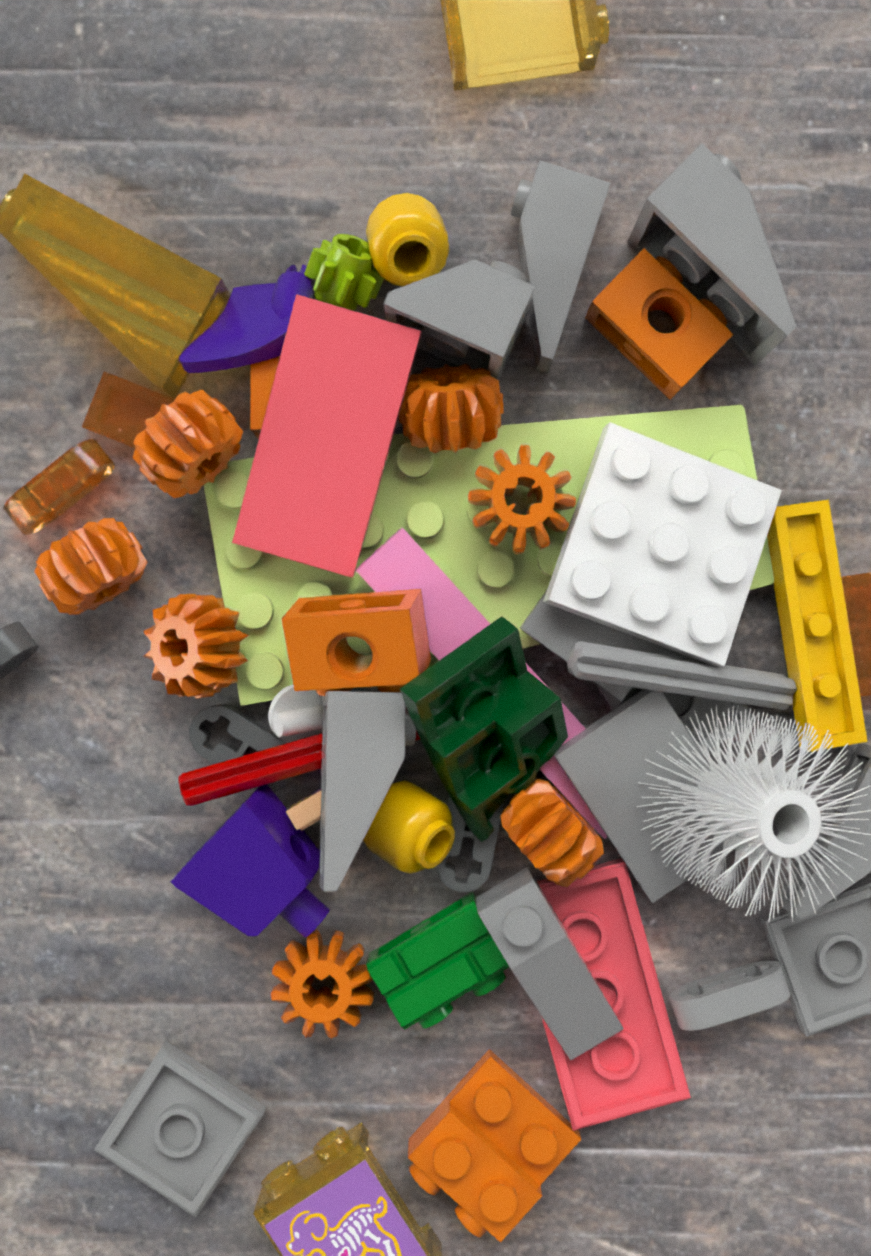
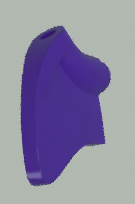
[179,264,316,373]

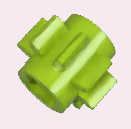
[304,234,384,311]

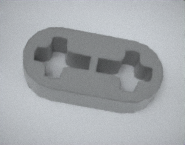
[669,960,791,1031]

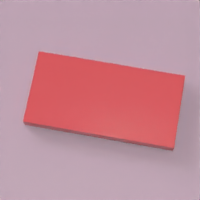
[232,294,422,578]
[537,858,691,1131]

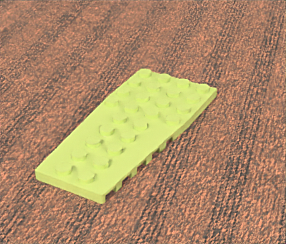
[204,405,774,706]

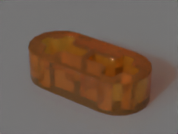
[3,439,115,535]

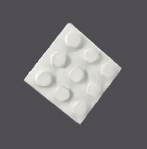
[543,422,782,667]

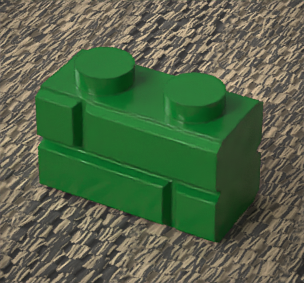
[366,891,509,1030]

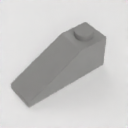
[511,160,611,374]
[319,691,416,892]
[775,743,871,920]
[476,867,624,1060]

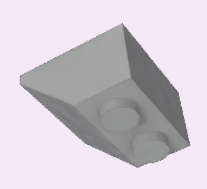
[383,259,535,380]

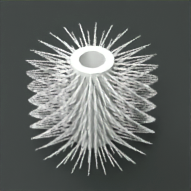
[636,705,871,922]

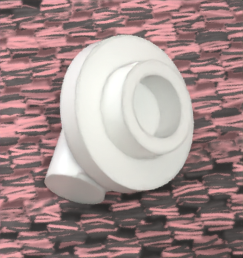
[268,685,323,743]

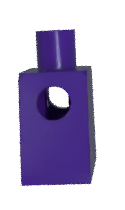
[170,784,330,938]

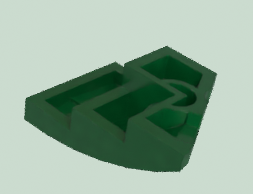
[400,616,568,842]

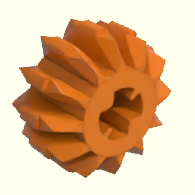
[399,364,504,454]
[132,389,243,499]
[468,445,576,554]
[34,518,148,615]
[142,594,249,699]
[500,779,604,887]
[271,929,374,1039]

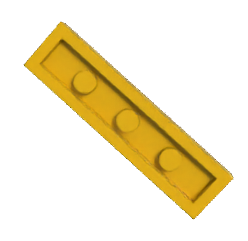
[767,499,868,752]

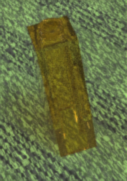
[0,173,231,400]

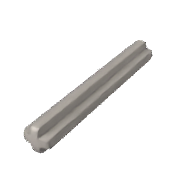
[567,641,797,710]

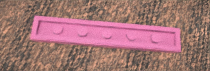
[356,527,607,839]

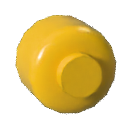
[366,193,450,287]
[363,781,455,874]

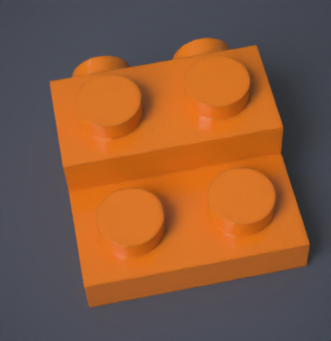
[408,1049,582,1243]

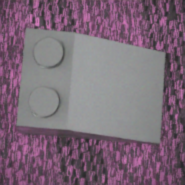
[627,143,797,366]

